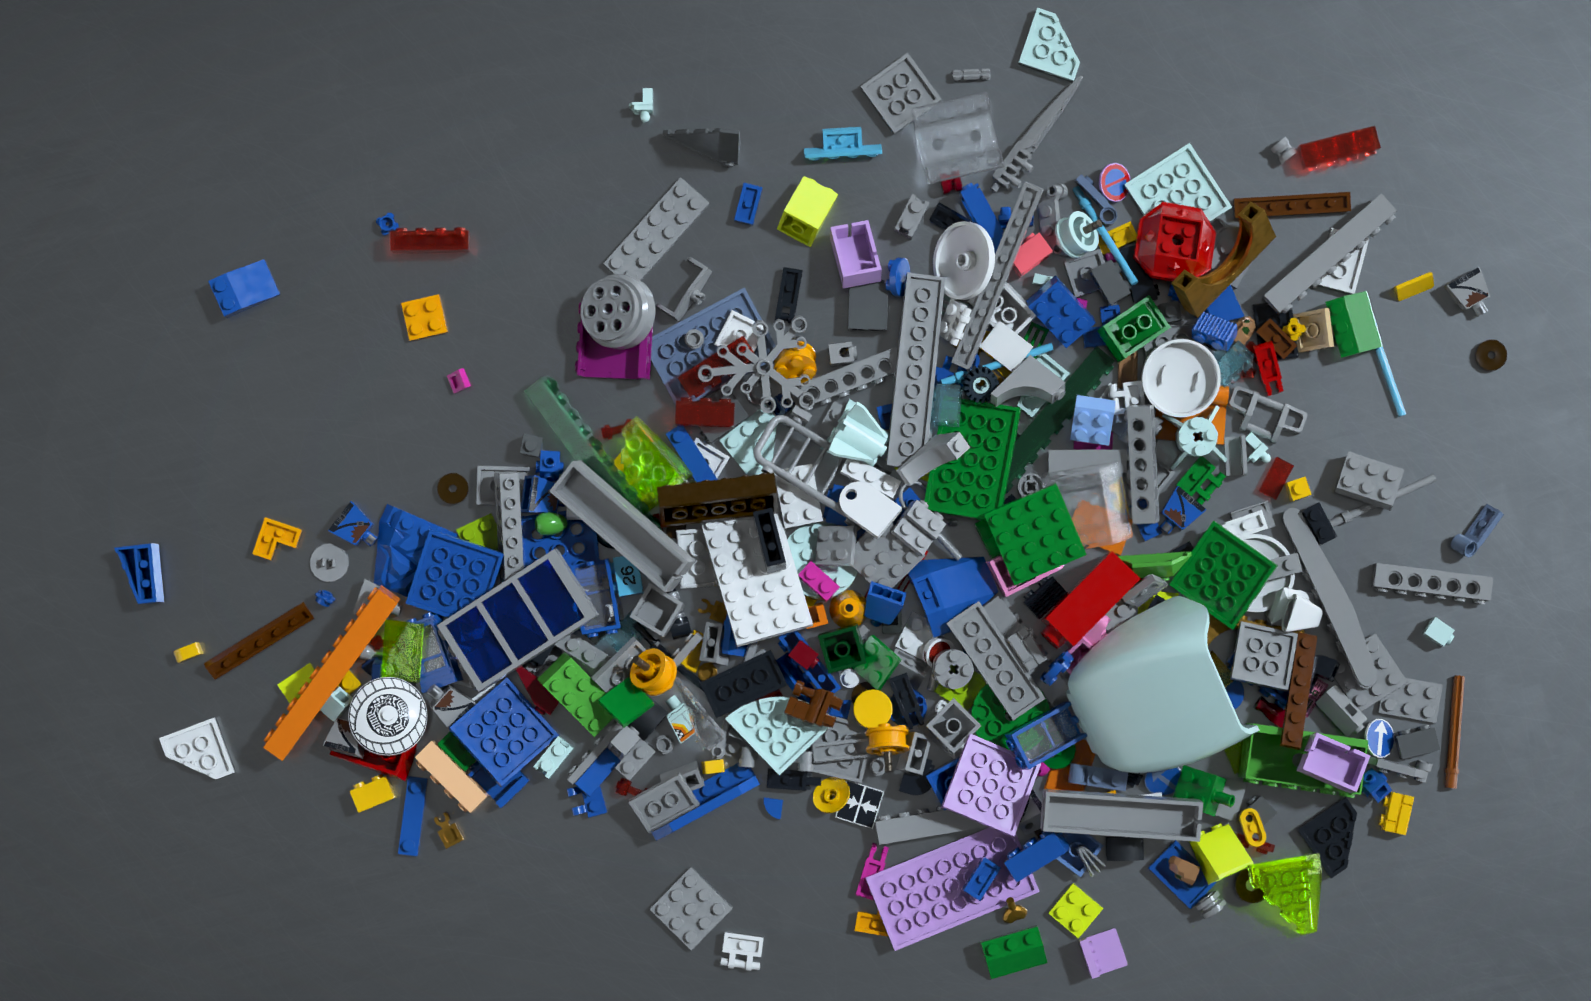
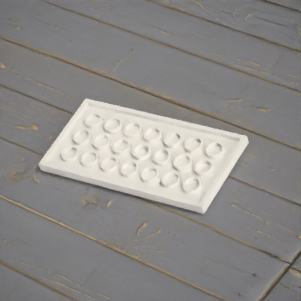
[700,511,813,647]

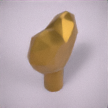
[1003,897,1027,924]

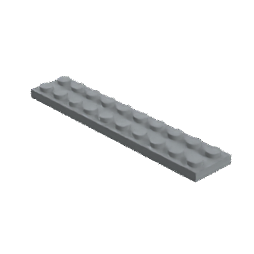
[886,272,946,467]

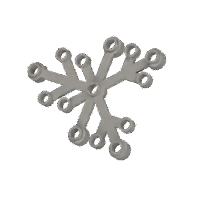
[698,316,815,413]

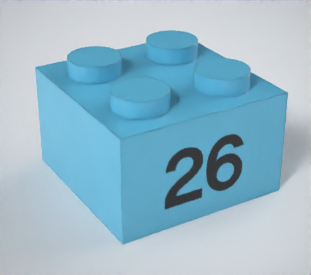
[610,556,644,598]

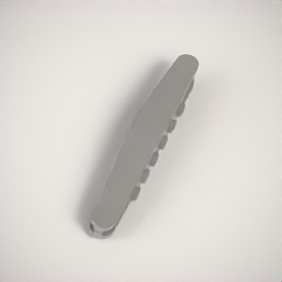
[1283,508,1377,689]

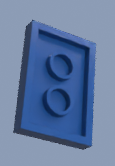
[1148,840,1218,909]

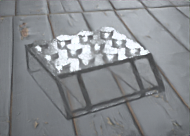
[1041,461,1133,549]

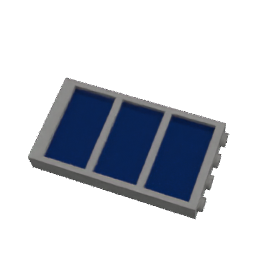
[437,549,599,692]

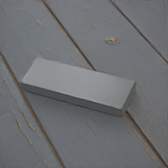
[811,737,872,763]

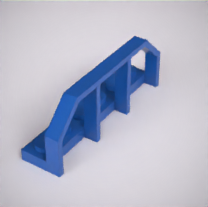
[652,762,760,841]

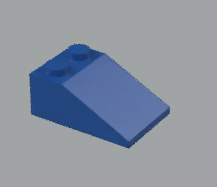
[208,259,280,319]

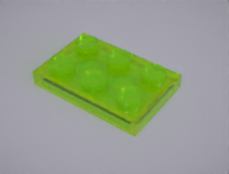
[381,619,424,683]

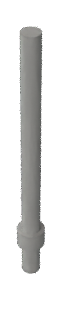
[1329,474,1437,527]

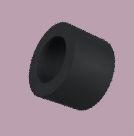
[628,697,668,741]
[1106,836,1144,861]

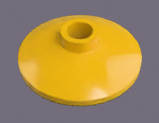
[813,777,850,813]

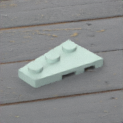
[1017,353,1070,419]

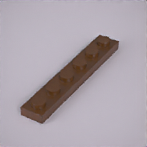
[1233,192,1351,218]
[204,602,314,680]
[1280,632,1317,750]

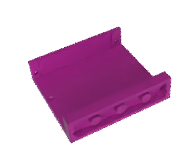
[575,298,653,380]

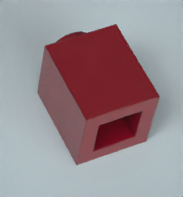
[788,640,819,670]

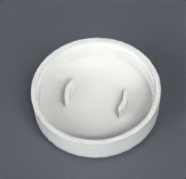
[1141,339,1221,417]

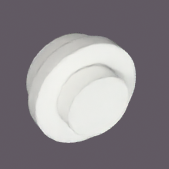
[840,669,860,688]

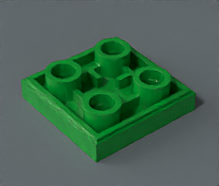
[598,677,654,728]

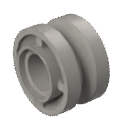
[745,378,773,405]
[1195,890,1226,919]

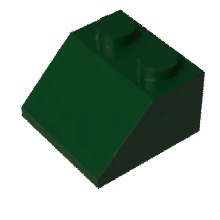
[818,623,867,674]

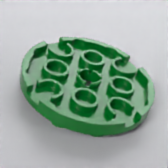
[971,684,1050,752]

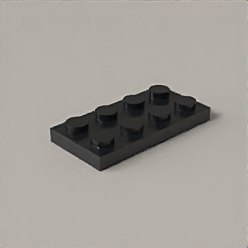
[700,650,787,719]

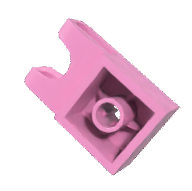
[986,555,1064,597]
[1064,614,1111,675]

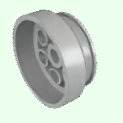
[580,274,656,350]

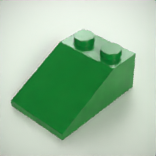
[1097,296,1171,363]

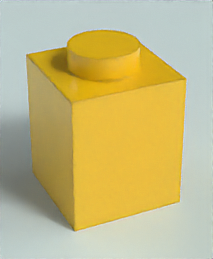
[1284,476,1312,502]

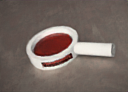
[923,636,955,691]

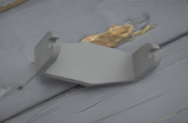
[656,256,712,321]

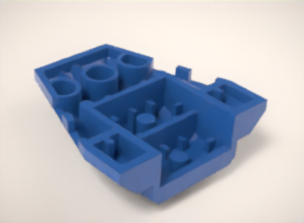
[374,504,458,597]

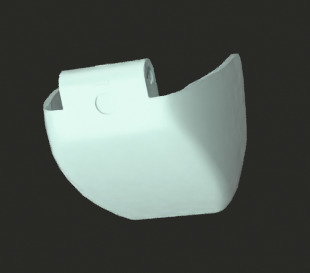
[1065,596,1260,773]

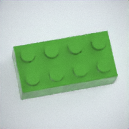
[537,652,613,737]

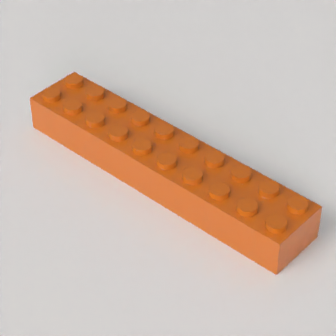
[263,585,400,761]

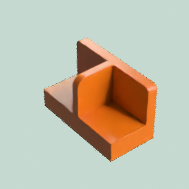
[805,602,828,629]

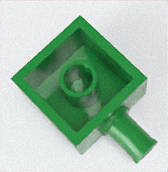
[1173,765,1235,817]

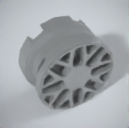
[1017,473,1045,497]

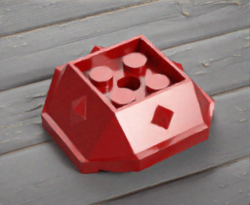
[1133,202,1216,282]

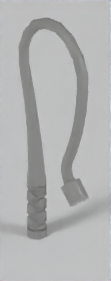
[898,481,962,561]

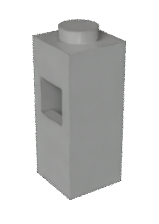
[1315,685,1367,737]

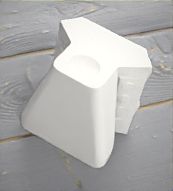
[1269,587,1323,632]

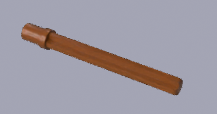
[1445,675,1465,789]

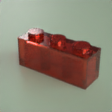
[675,397,735,428]

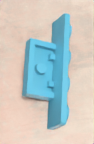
[804,127,882,160]

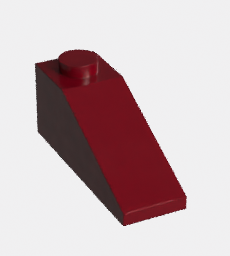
[516,666,559,715]

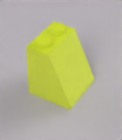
[777,176,838,247]
[1189,823,1254,885]

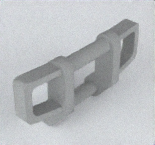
[1228,386,1307,444]

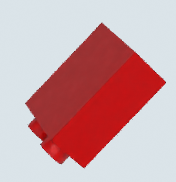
[1040,551,1140,649]

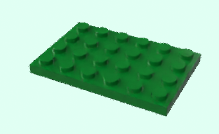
[924,396,1021,521]

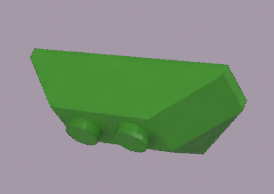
[1118,551,1192,582]

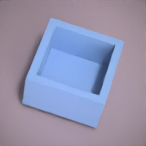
[1070,395,1116,446]

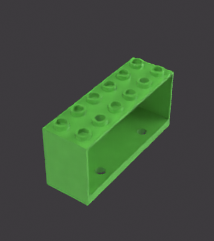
[1238,723,1369,798]

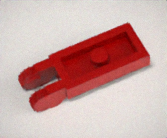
[1253,341,1283,396]

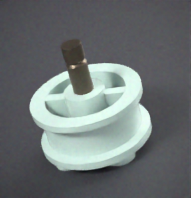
[1055,211,1102,258]

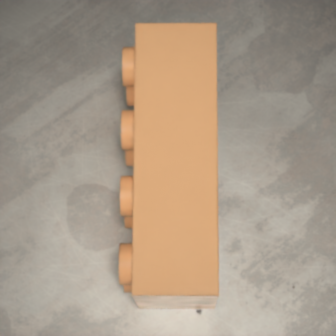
[415,740,490,813]

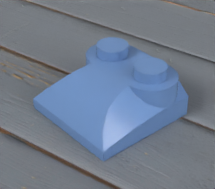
[1056,833,1104,877]

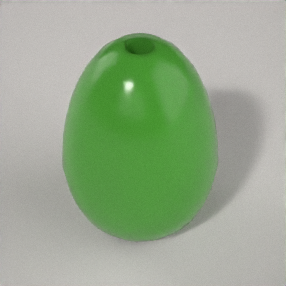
[535,512,567,536]

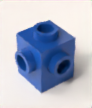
[536,450,564,482]
[1362,768,1392,803]

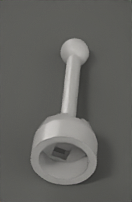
[360,645,408,661]

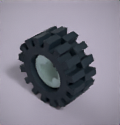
[961,365,999,403]

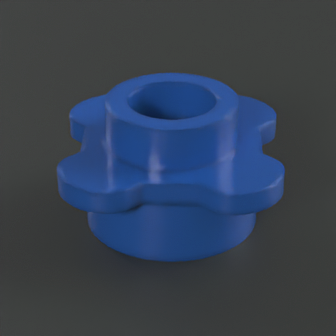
[376,213,399,235]
[315,590,336,607]

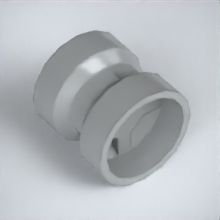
[1271,137,1297,164]

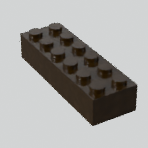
[657,473,778,528]

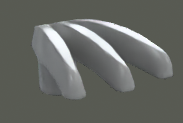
[1075,845,1106,877]

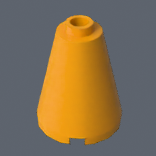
[829,590,866,627]

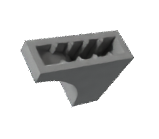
[991,355,1066,407]
[896,432,970,486]

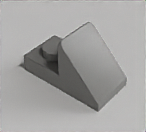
[724,726,746,760]

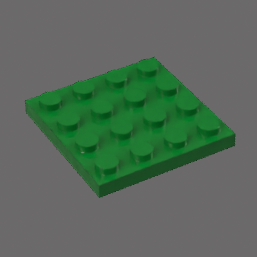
[984,483,1087,586]
[1169,521,1278,630]

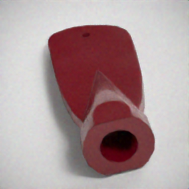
[1253,696,1285,728]

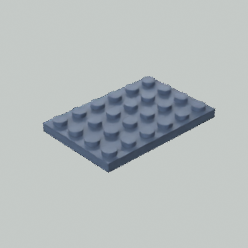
[651,287,776,411]

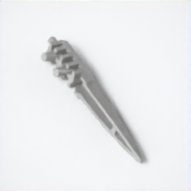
[990,76,1083,192]

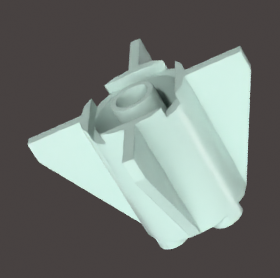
[820,399,889,467]
[1162,405,1227,470]

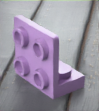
[1078,928,1128,979]

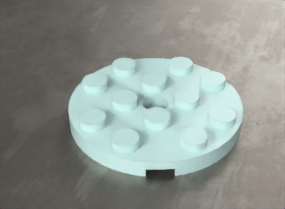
[787,522,858,600]

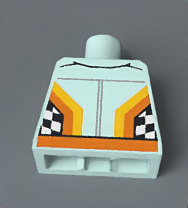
[666,695,711,744]

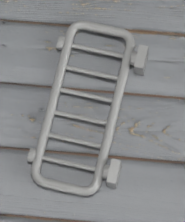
[753,405,895,526]

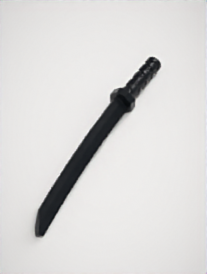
[632,622,704,692]

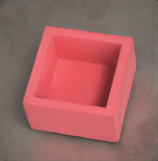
[1012,232,1053,278]

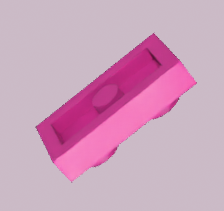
[798,561,840,602]

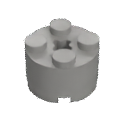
[932,649,974,689]

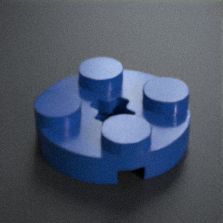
[1040,650,1074,686]

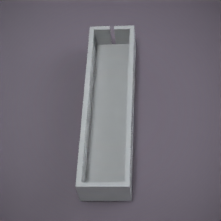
[550,460,696,592]
[1040,789,1203,842]

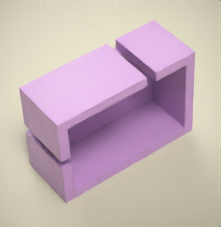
[830,220,882,288]
[1297,733,1370,793]

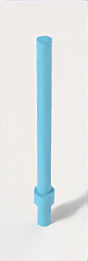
[1072,186,1138,286]
[1375,320,1406,416]
[941,343,1054,387]

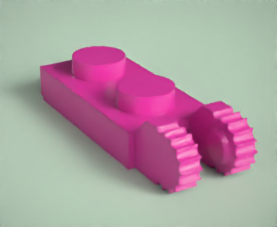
[855,843,889,900]

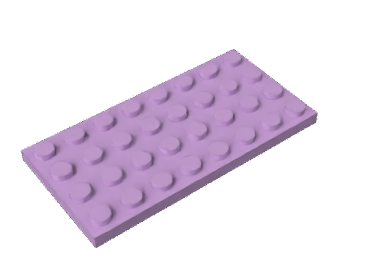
[865,827,1040,951]

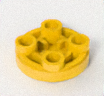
[853,690,893,728]

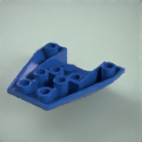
[907,557,999,638]

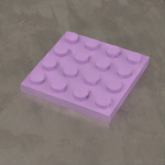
[941,734,1041,837]

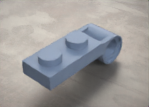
[1075,174,1117,226]
[1451,504,1504,558]
[1068,763,1128,791]

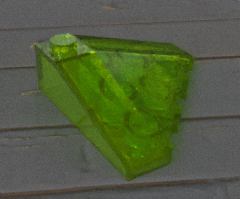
[619,416,693,515]
[1247,853,1322,935]

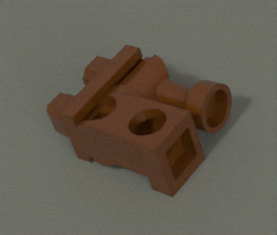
[784,680,843,728]

